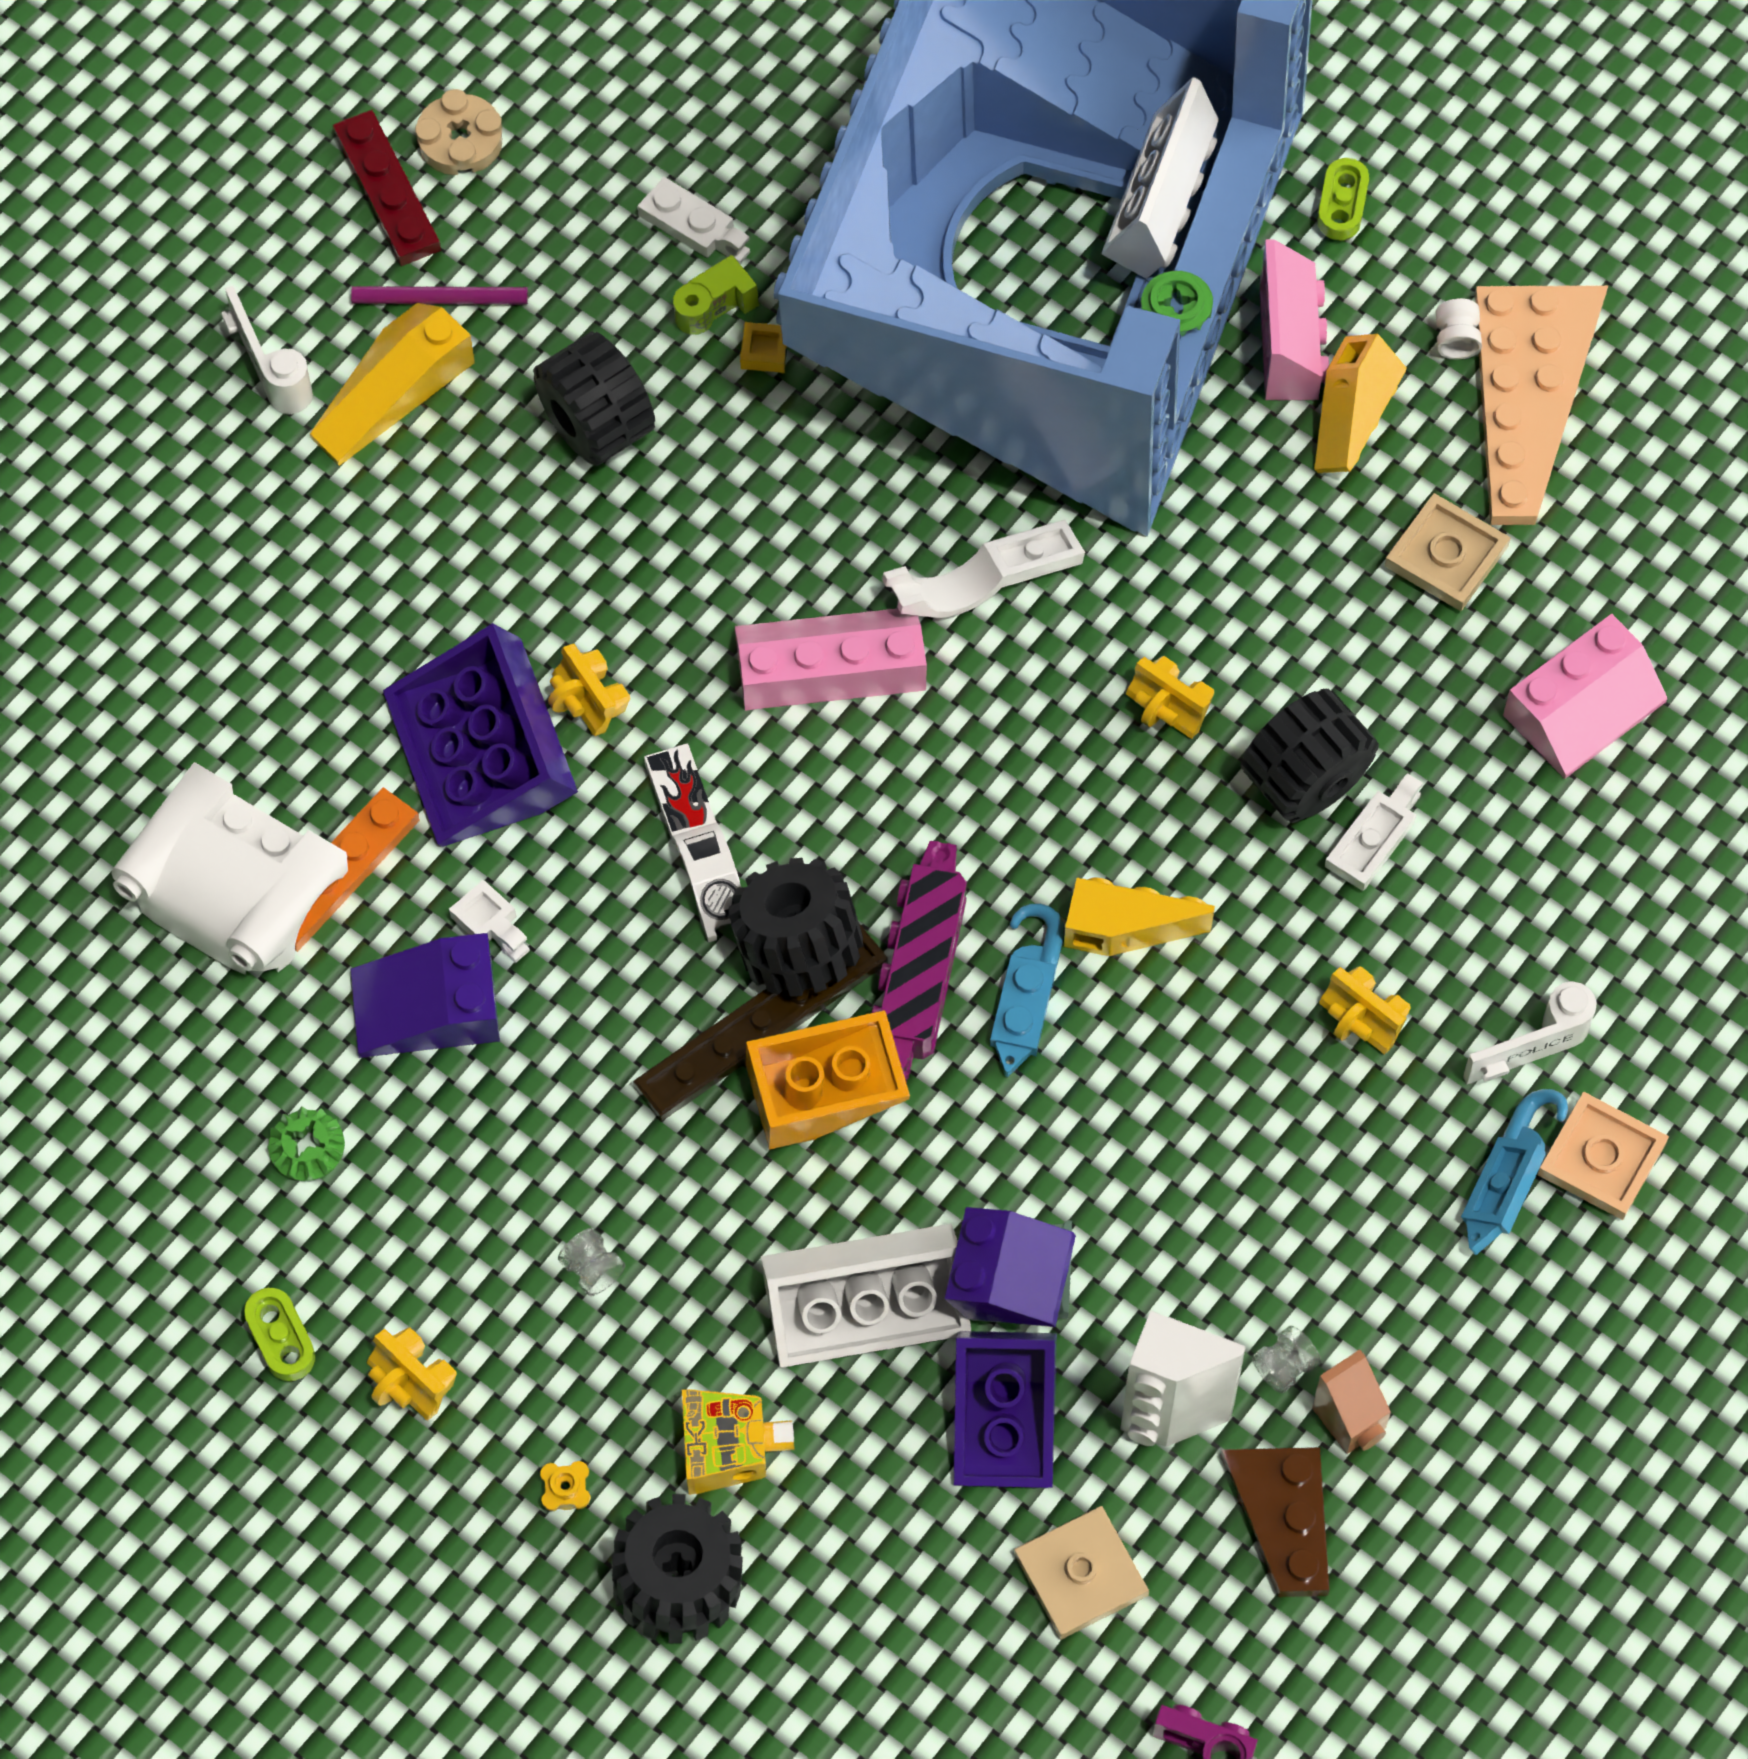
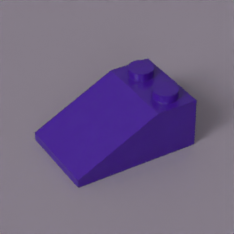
[351,933,500,1058]
[954,1331,1057,1488]

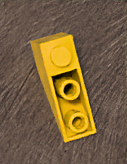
[1314,334,1407,473]
[1064,877,1215,956]

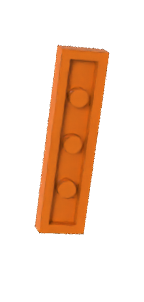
[295,787,420,952]

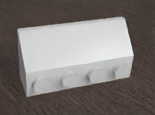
[1101,77,1219,279]
[761,1224,971,1368]
[1120,1311,1246,1447]

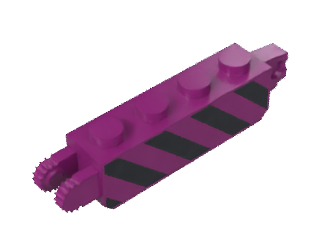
[872,841,967,1083]

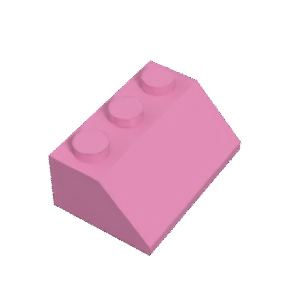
[1259,239,1329,401]
[1503,614,1667,779]

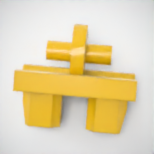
[548,644,630,736]
[1126,656,1214,739]
[1319,966,1411,1055]
[367,1327,457,1421]

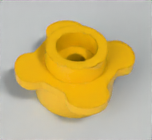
[540,1461,591,1511]

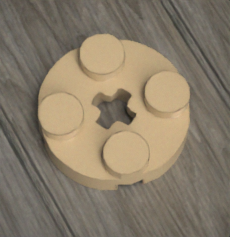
[415,89,503,175]

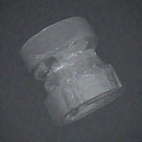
[558,1228,625,1296]
[1252,1325,1321,1394]

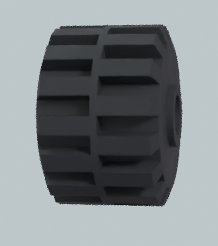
[533,331,656,466]
[1241,688,1379,823]
[729,857,863,996]
[612,1494,743,1644]

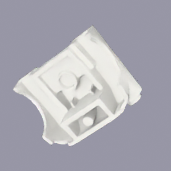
[111,762,348,974]

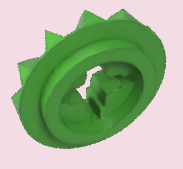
[1141,271,1213,337]
[267,1106,345,1181]

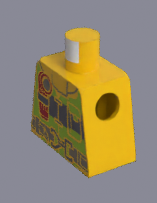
[682,1389,794,1495]

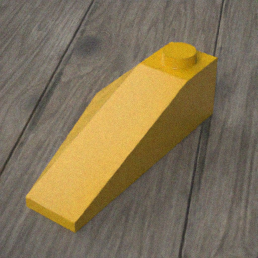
[310,303,475,466]

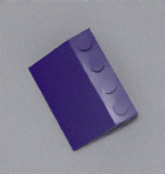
[383,623,578,847]

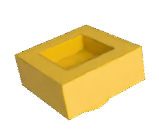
[740,322,788,373]

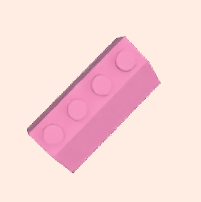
[735,608,927,710]

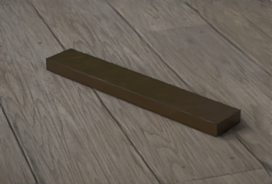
[633,924,888,1122]

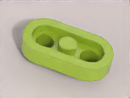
[1317,158,1369,240]
[244,1288,315,1381]

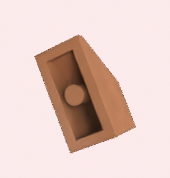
[1312,1349,1391,1454]

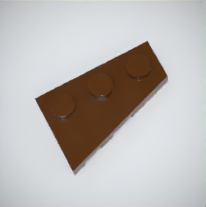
[1220,1447,1330,1597]

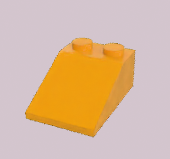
[746,1010,910,1150]

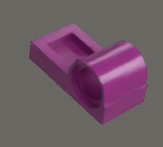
[1153,1704,1258,1759]

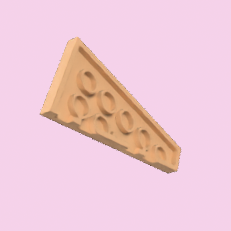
[1475,286,1608,525]

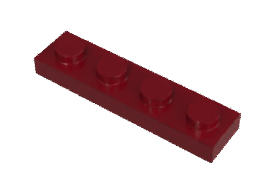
[333,109,441,267]

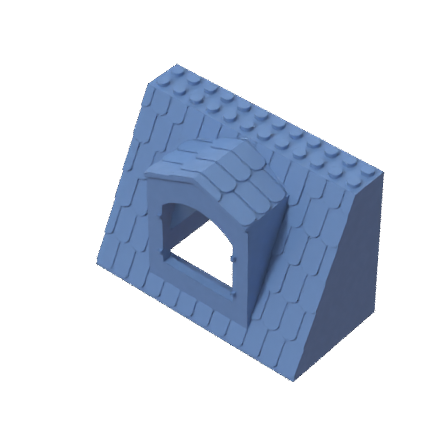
[774,0,1312,537]

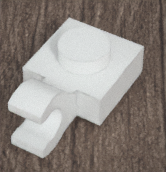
[449,880,530,962]

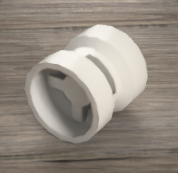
[1435,298,1482,360]

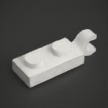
[637,177,750,264]
[1325,773,1423,891]

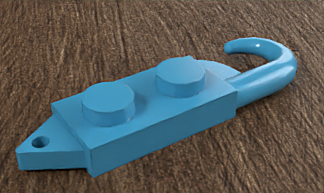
[990,903,1065,1077]
[1461,1089,1568,1255]

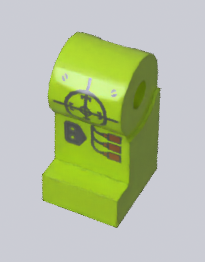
[673,255,759,335]

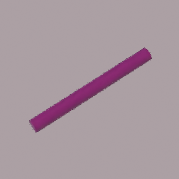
[351,286,528,305]

